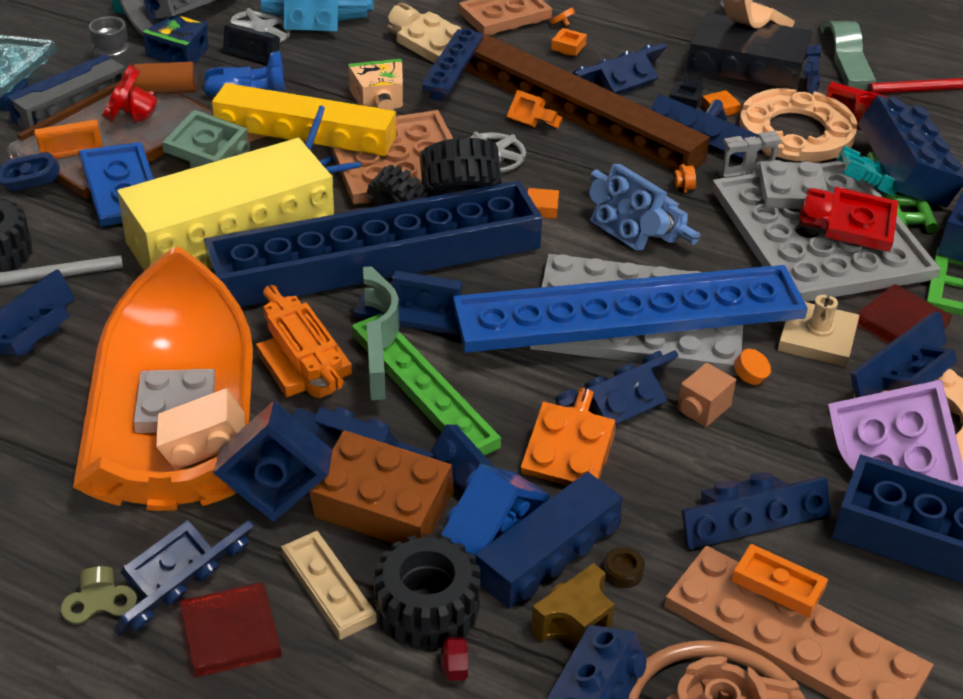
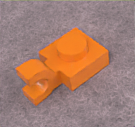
[506,90,563,129]

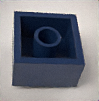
[213,400,333,522]

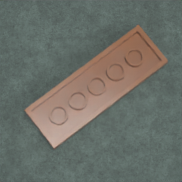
[664,545,934,699]

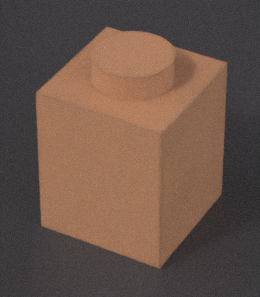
[677,362,737,427]

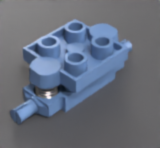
[589,164,701,250]

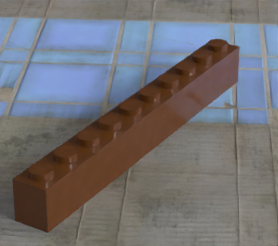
[464,32,710,171]

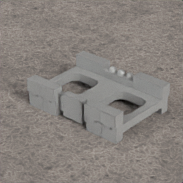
[718,131,781,178]

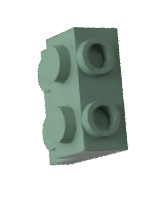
[163,110,250,169]

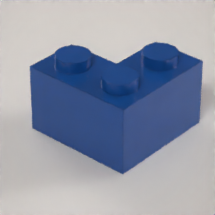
[441,464,550,557]

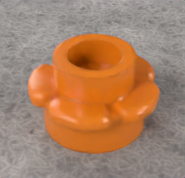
[674,164,696,194]

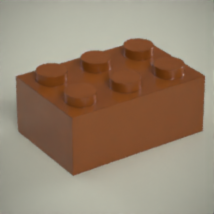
[309,430,454,544]

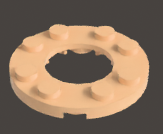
[739,88,857,163]

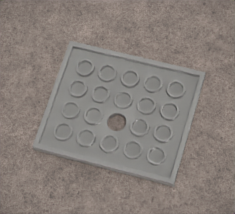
[711,161,941,302]

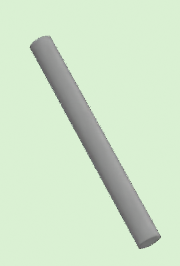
[0,255,123,286]

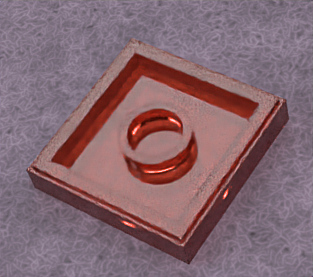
[857,284,952,343]
[180,582,282,677]

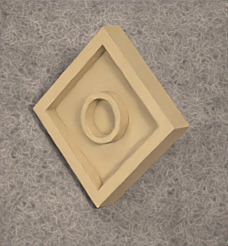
[778,295,859,368]

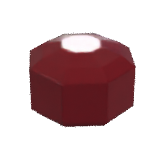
[441,637,468,681]

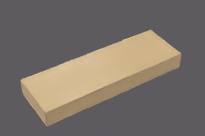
[281,531,377,640]

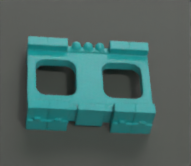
[836,145,896,196]

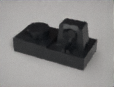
[223,23,280,64]

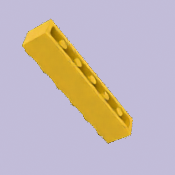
[212,83,396,156]

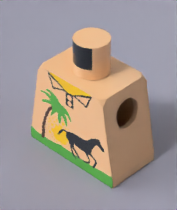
[348,59,403,110]

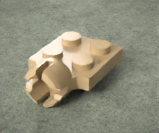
[387,3,461,63]

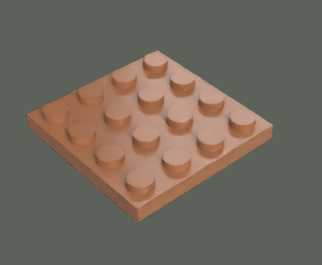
[329,110,453,205]

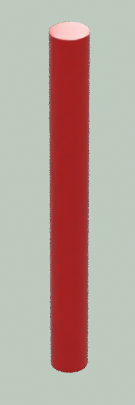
[868,78,963,94]

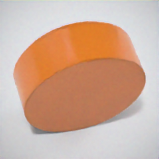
[734,349,771,385]

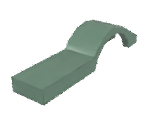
[819,21,876,90]
[363,267,400,400]

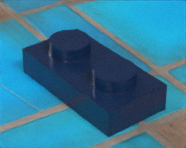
[430,424,494,494]

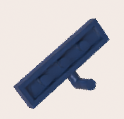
[650,94,758,163]

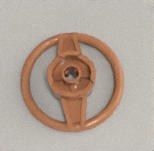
[629,640,806,699]

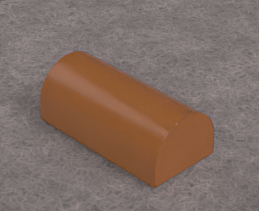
[134,62,198,94]

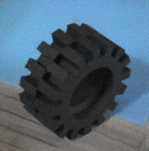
[367,165,428,207]

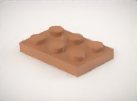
[458,0,552,36]

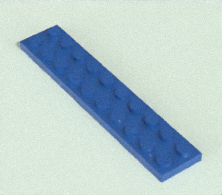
[453,265,808,353]

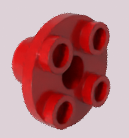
[101,64,157,123]

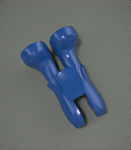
[204,51,285,97]

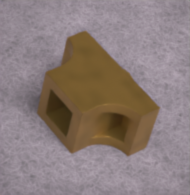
[531,563,615,648]

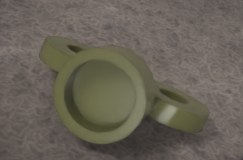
[61,566,137,625]

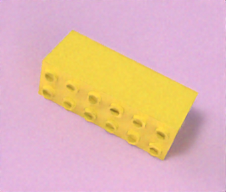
[117,138,334,271]

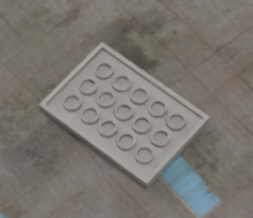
[530,254,743,376]

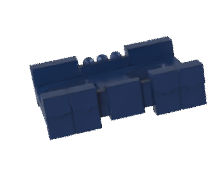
[804,45,822,95]

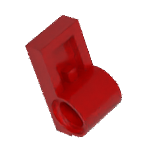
[826,82,887,130]

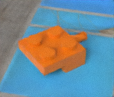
[521,388,616,486]

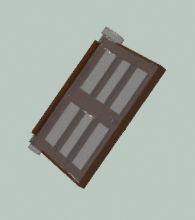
[7,80,213,199]

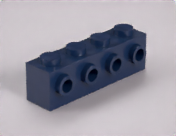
[547,625,647,699]

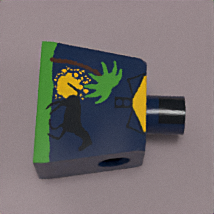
[143,15,209,64]

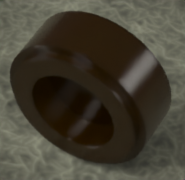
[603,548,645,588]

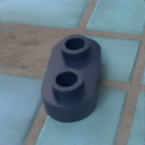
[0,152,60,191]

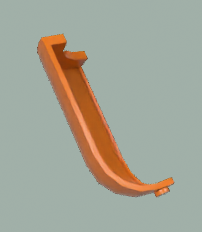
[73,247,253,511]

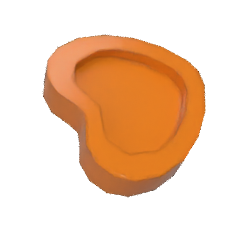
[549,7,575,26]

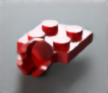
[799,186,898,252]

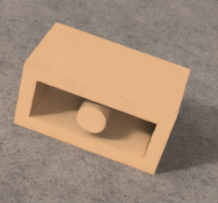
[156,388,245,471]

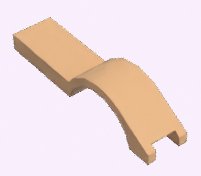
[723,0,795,28]

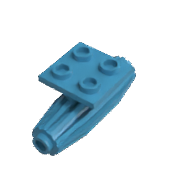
[260,0,374,31]

